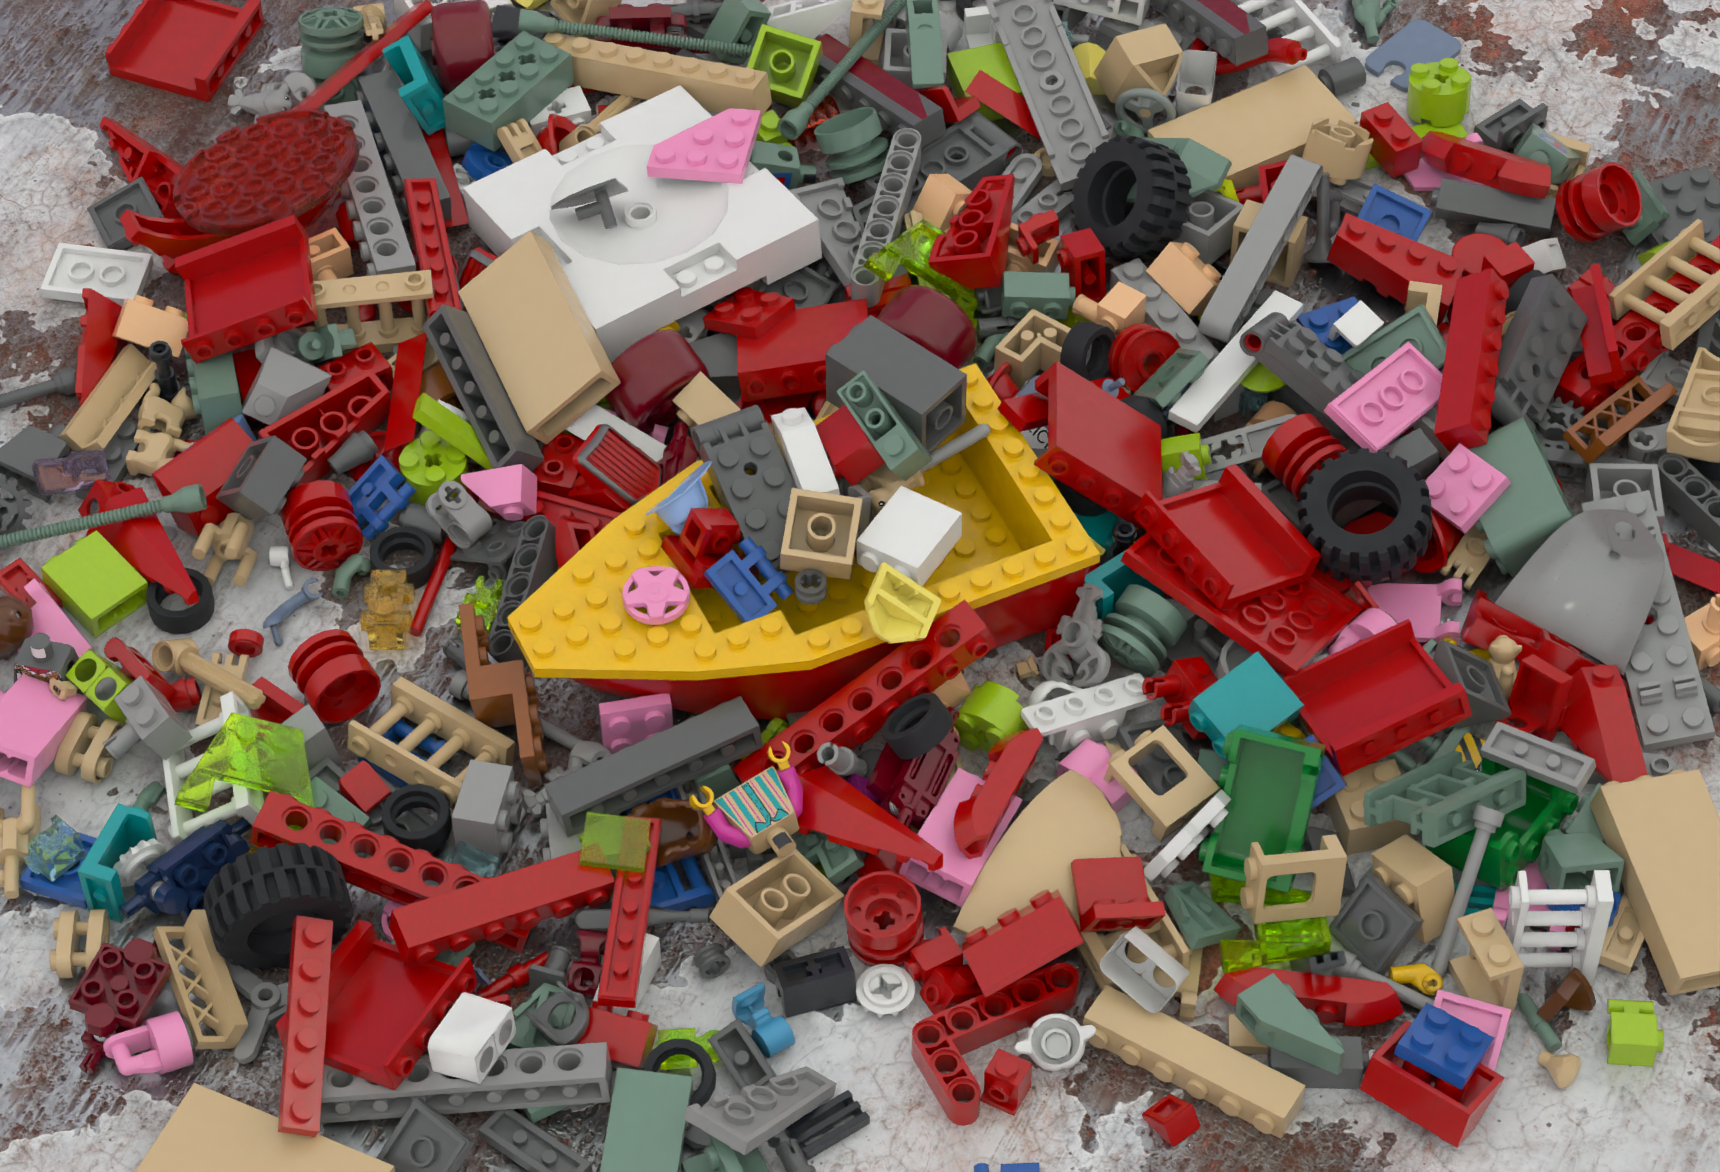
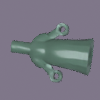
[1351,0,1399,44]

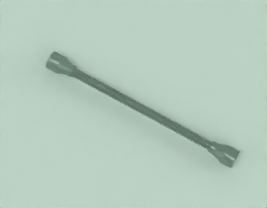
[777,0,906,140]
[518,9,754,57]
[0,483,207,549]

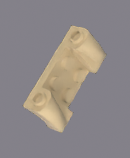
[1666,347,1720,463]

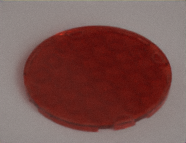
[173,109,359,235]

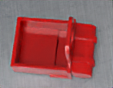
[1495,654,1573,742]

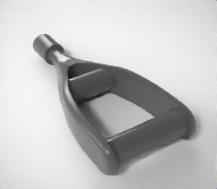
[575,902,710,930]

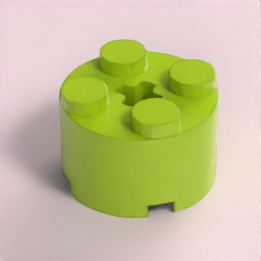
[1407,58,1472,127]
[399,431,469,507]
[955,681,1030,752]

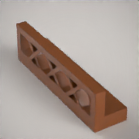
[1561,375,1678,465]

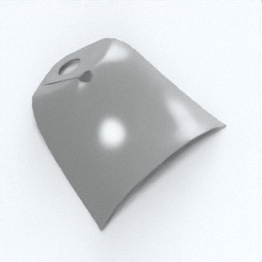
[1495,509,1665,675]

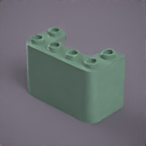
[1469,416,1575,579]

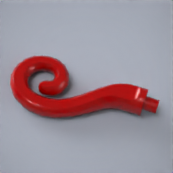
[1190,37,1307,76]

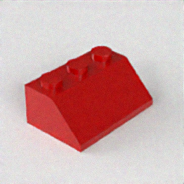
[152,418,253,537]
[961,889,1084,997]
[1360,1020,1505,1148]

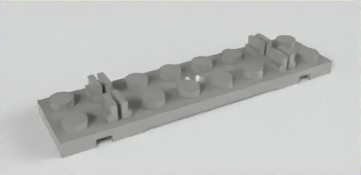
[986,0,1109,191]
[1581,490,1715,751]

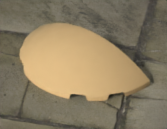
[953,769,1122,935]

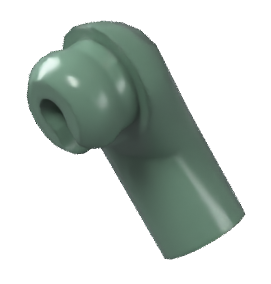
[973,332,1009,369]

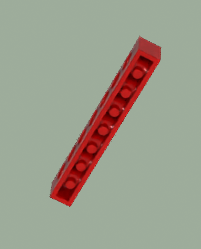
[1553,235,1720,416]
[732,599,997,783]
[250,790,534,954]

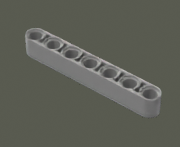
[851,128,921,308]
[1198,155,1323,343]

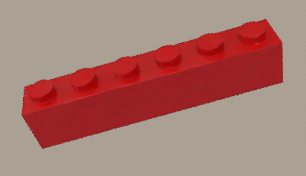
[1434,268,1509,453]
[388,845,615,965]

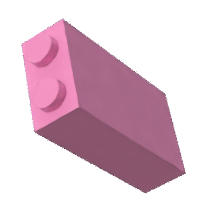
[0,674,88,787]
[899,768,1023,907]

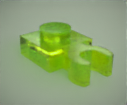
[456,576,502,634]
[658,1027,721,1070]

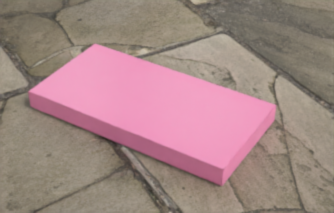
[1324,341,1443,453]

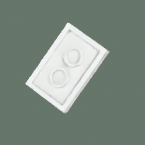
[40,243,154,306]

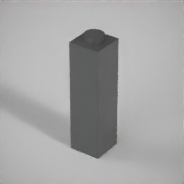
[1430,178,1556,238]
[1333,427,1440,527]

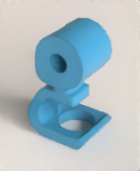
[732,982,795,1058]

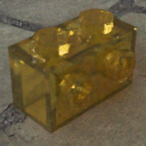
[361,570,415,650]

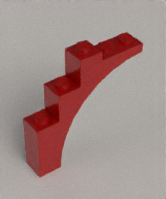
[119,163,334,276]

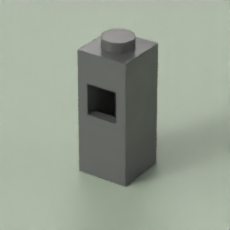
[1267,1036,1369,1089]

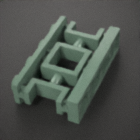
[1363,751,1526,848]

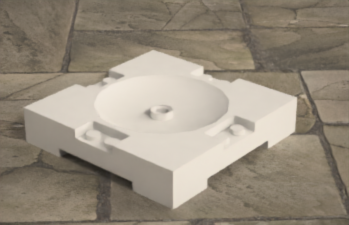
[463,85,822,363]

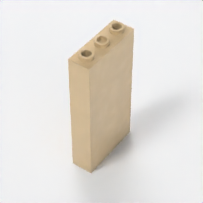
[1147,64,1358,190]
[458,230,621,444]
[1590,769,1720,996]
[135,1083,395,1172]

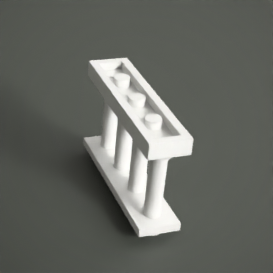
[1237,0,1343,81]
[162,691,264,845]
[1504,870,1614,986]

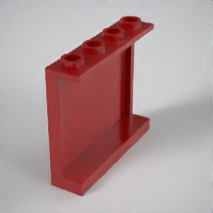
[105,0,264,102]
[174,214,318,363]
[737,298,869,402]
[1034,361,1163,529]
[1134,464,1322,610]
[1281,619,1472,777]
[276,919,478,1090]

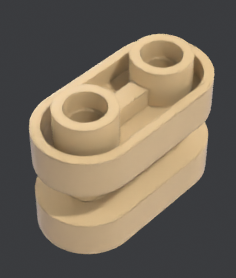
[54,711,124,784]
[49,909,110,979]

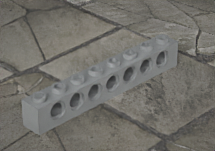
[320,100,416,276]
[320,1042,612,1123]

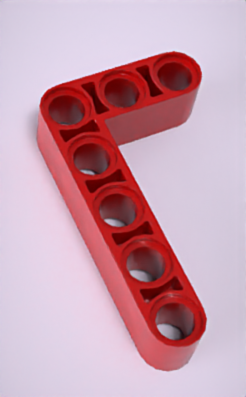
[912,962,1079,1126]

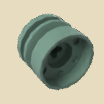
[298,7,366,79]
[814,107,889,184]
[1098,584,1188,676]

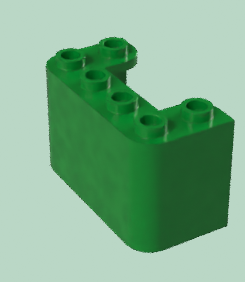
[1425,722,1579,891]
[1198,724,1326,892]

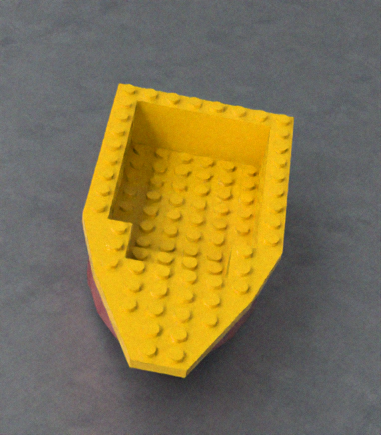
[507,363,1100,719]

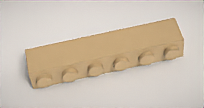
[1083,985,1306,1139]

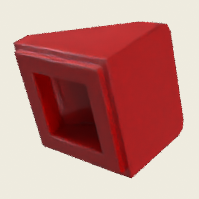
[338,760,392,815]
[1142,1094,1200,1146]

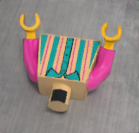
[689,741,803,858]

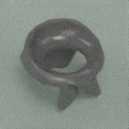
[525,981,589,1046]

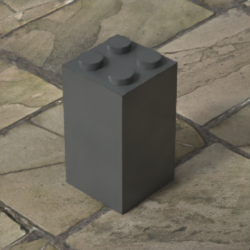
[825,315,967,454]

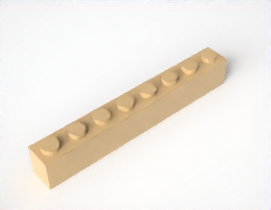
[542,32,772,116]

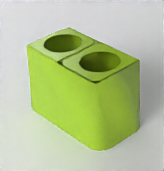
[65,648,134,725]

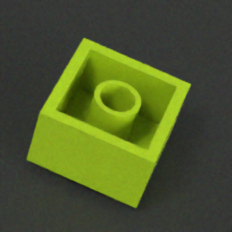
[747,24,823,108]

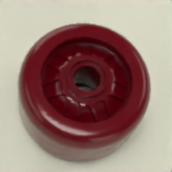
[430,0,495,96]
[876,285,977,369]
[604,330,710,434]

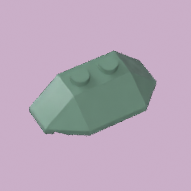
[1126,138,1232,203]

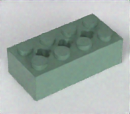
[442,31,574,152]

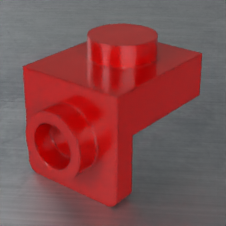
[1016,209,1059,265]
[920,964,983,1015]

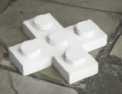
[1143,789,1231,882]

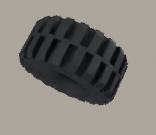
[1071,135,1192,263]
[1298,448,1432,585]
[203,843,354,971]

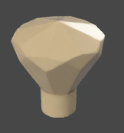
[1538,1050,1581,1088]

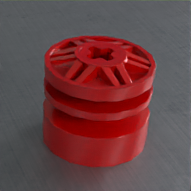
[1556,162,1642,244]
[1261,413,1351,502]
[280,480,363,571]
[288,629,381,724]
[844,871,924,967]

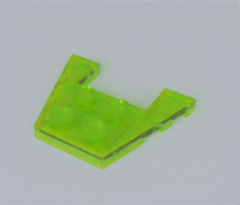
[863,219,977,329]
[174,712,314,830]
[1208,873,1331,973]

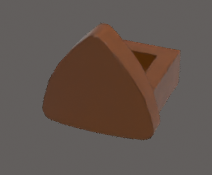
[1537,967,1596,1023]

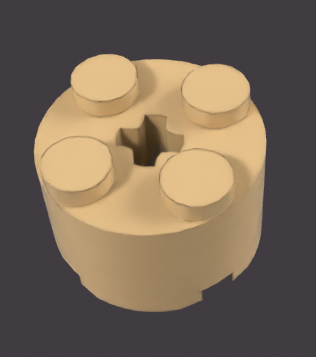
[1302,118,1374,185]

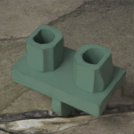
[297,323,356,364]

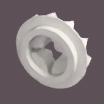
[113,838,166,887]
[856,964,915,1018]

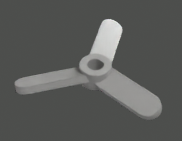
[224,958,288,1064]

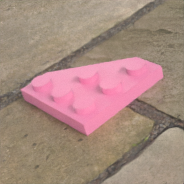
[647,108,761,184]

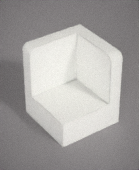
[964,6,1001,49]
[1521,237,1567,274]
[1328,300,1384,348]

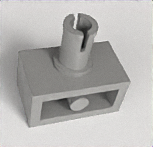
[103,675,192,761]

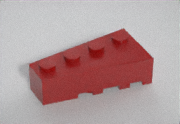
[1327,213,1466,325]
[258,369,390,491]

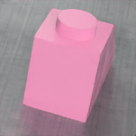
[461,464,537,521]

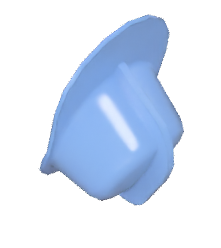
[645,460,712,534]

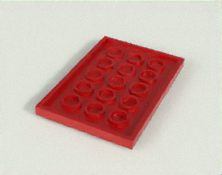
[1120,532,1363,676]

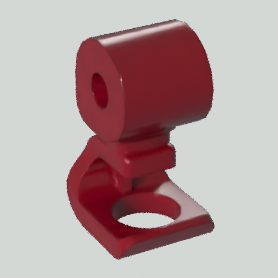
[567,929,607,999]

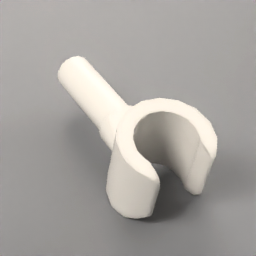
[269,546,294,591]

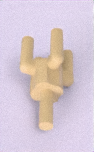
[192,513,258,587]
[0,785,41,899]

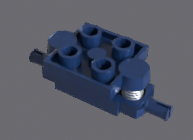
[119,817,252,922]

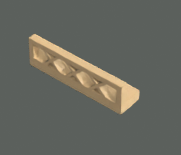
[59,343,157,459]
[153,909,249,1049]

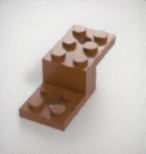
[459,603,548,787]

